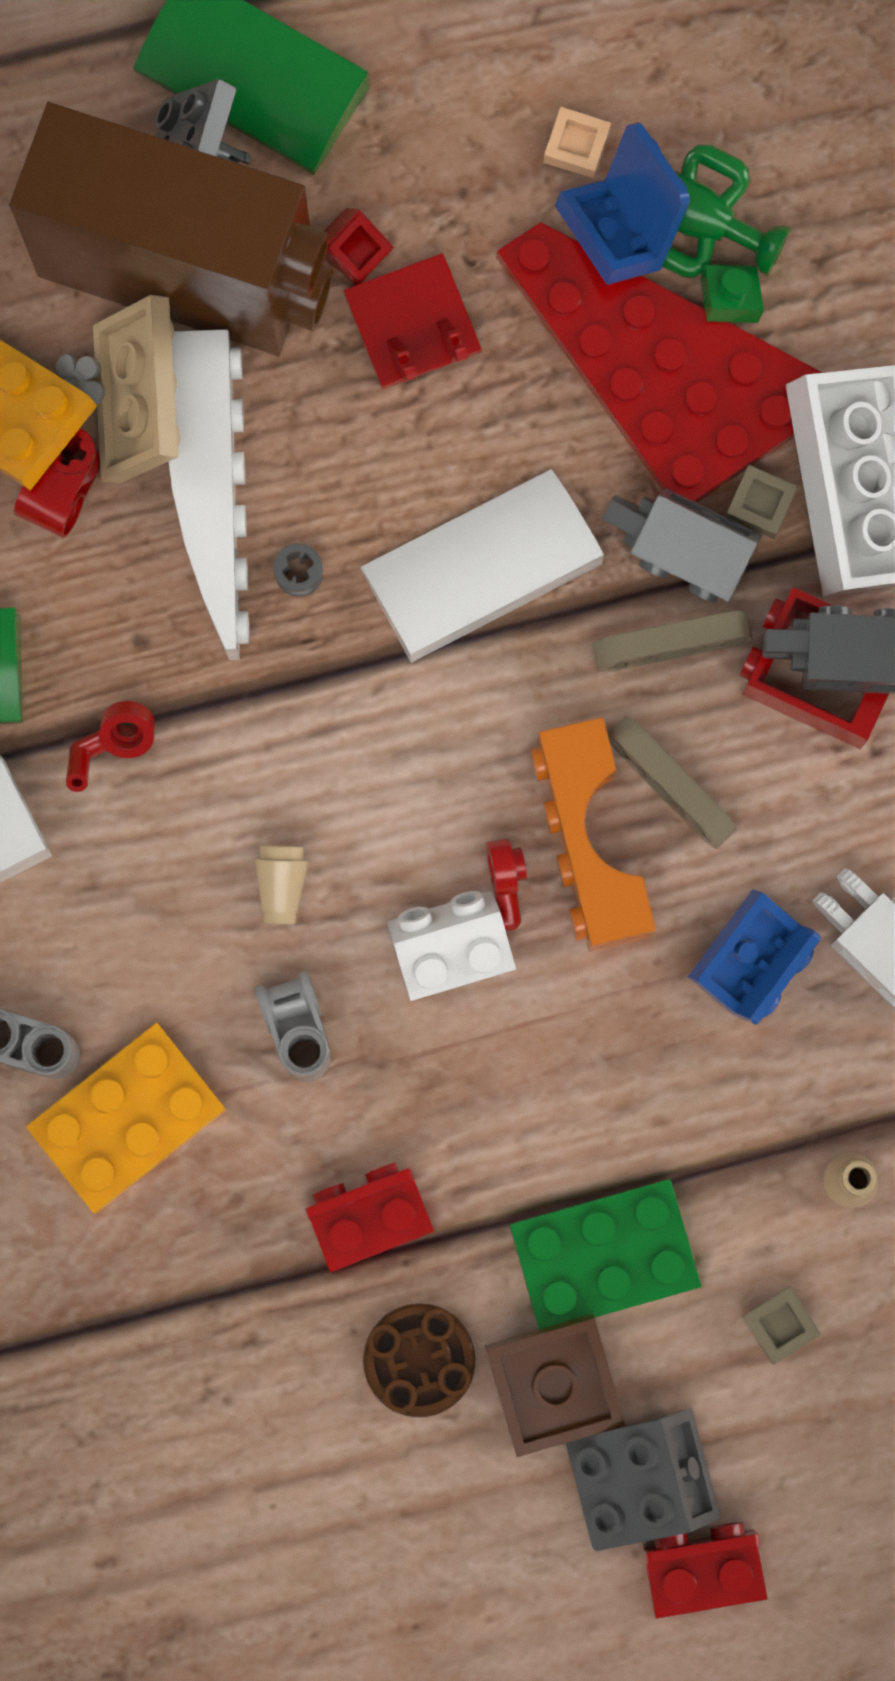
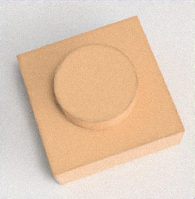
[543,107,611,179]

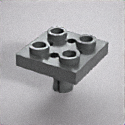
[155,79,250,164]

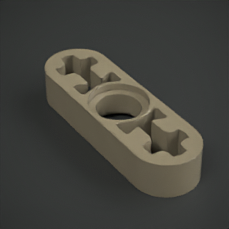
[592,610,752,672]
[608,716,737,849]

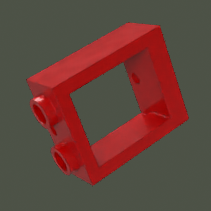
[739,587,889,750]

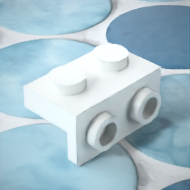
[387,891,516,1001]

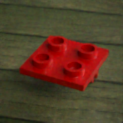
[343,253,482,390]

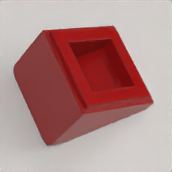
[324,208,394,285]

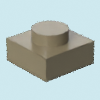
[726,465,798,539]
[742,1286,821,1365]

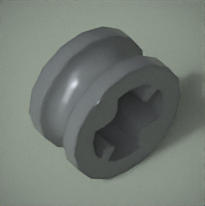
[274,544,323,597]

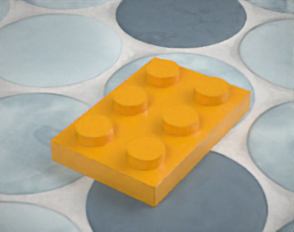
[0,340,97,490]
[26,1023,227,1215]

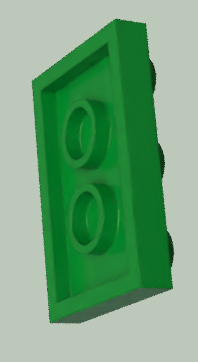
[509,1179,702,1329]

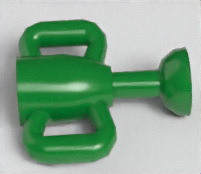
[662,144,792,278]

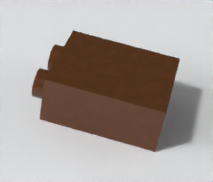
[9,101,333,356]

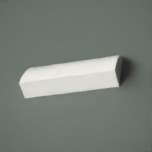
[785,365,895,597]
[361,469,604,663]

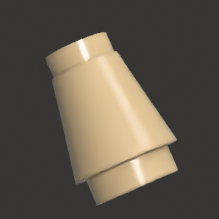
[254,845,309,924]
[823,1152,879,1208]

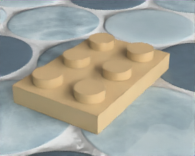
[93,295,180,484]

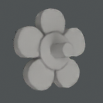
[56,354,105,404]

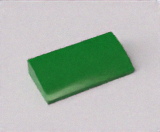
[133,0,369,175]

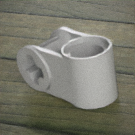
[254,970,332,1082]

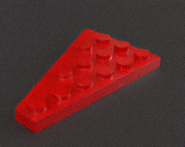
[496,222,823,503]

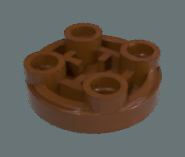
[363,1303,476,1417]

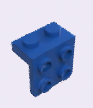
[555,122,690,285]

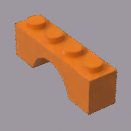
[530,717,656,952]

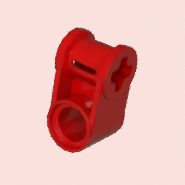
[14,428,100,538]

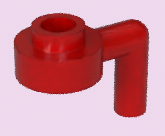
[66,701,155,792]
[486,838,527,932]

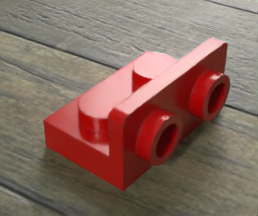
[305,1162,434,1273]
[643,1522,768,1619]

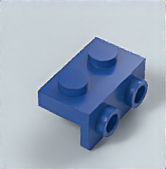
[688,889,821,1025]

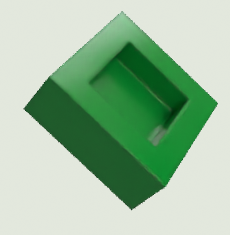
[700,264,764,323]

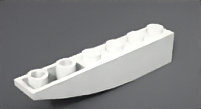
[169,330,250,660]

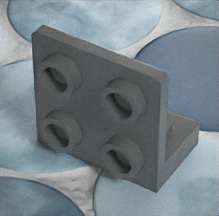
[566,1408,721,1551]

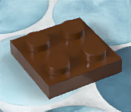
[485,1314,625,1457]

